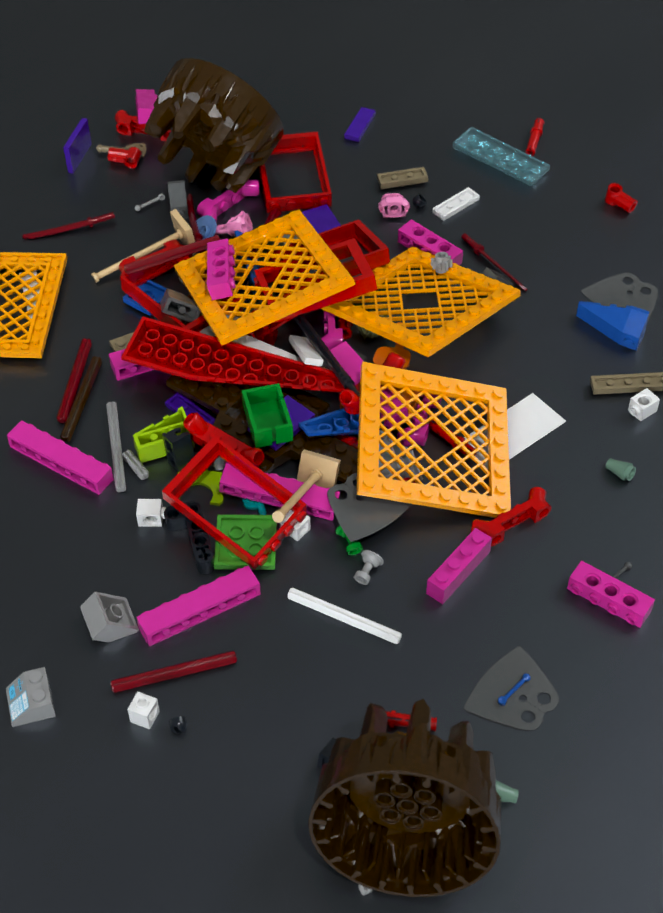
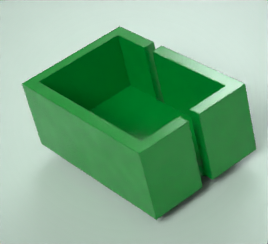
[242,383,293,448]

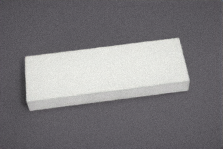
[432,187,480,221]

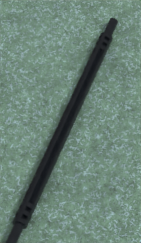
[271,281,360,397]

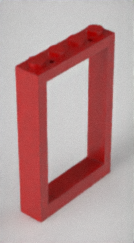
[258,132,332,213]
[267,219,390,289]
[253,238,378,323]
[120,247,243,333]
[162,435,307,570]

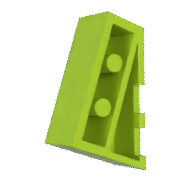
[133,406,195,463]

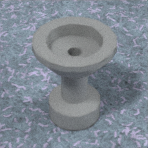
[354,550,384,585]

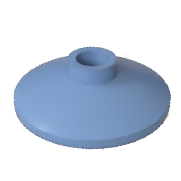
[196,215,217,239]

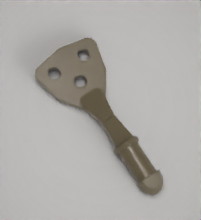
[96,143,147,158]

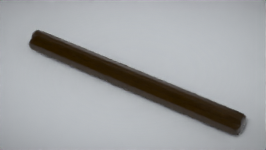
[60,356,102,443]

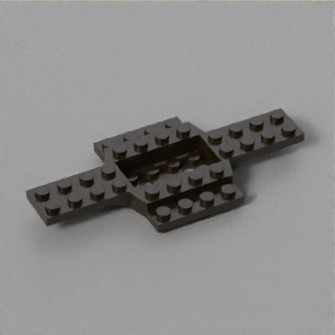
[166,375,358,483]

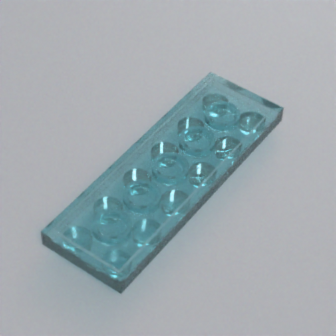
[453,127,550,186]

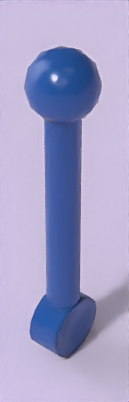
[498,673,531,706]

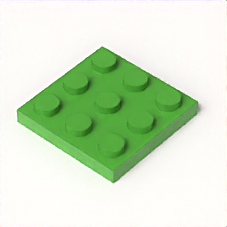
[214,515,277,570]

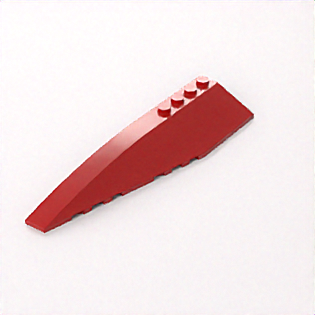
[121,316,351,392]

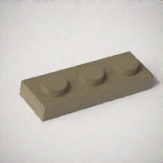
[377,167,428,189]

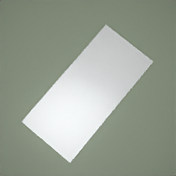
[464,393,566,469]

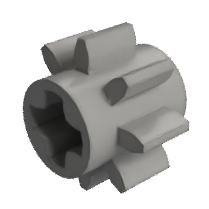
[431,252,453,273]

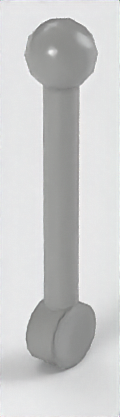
[135,193,165,211]

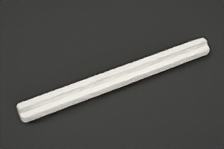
[288,588,402,644]

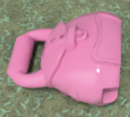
[378,193,410,218]
[215,211,253,236]

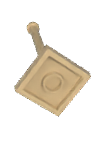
[91,209,197,283]
[272,449,341,523]

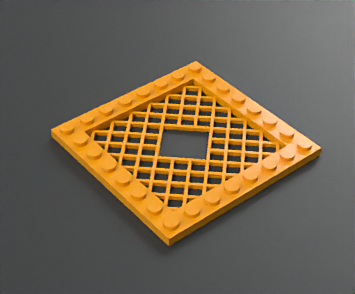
[174,209,355,346]
[320,247,521,358]
[0,252,68,358]
[357,362,511,518]

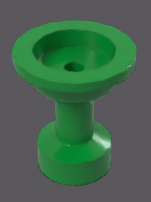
[335,525,363,556]

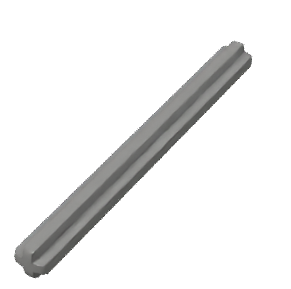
[106,401,126,492]

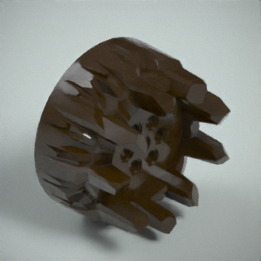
[144,58,284,193]
[309,699,501,897]

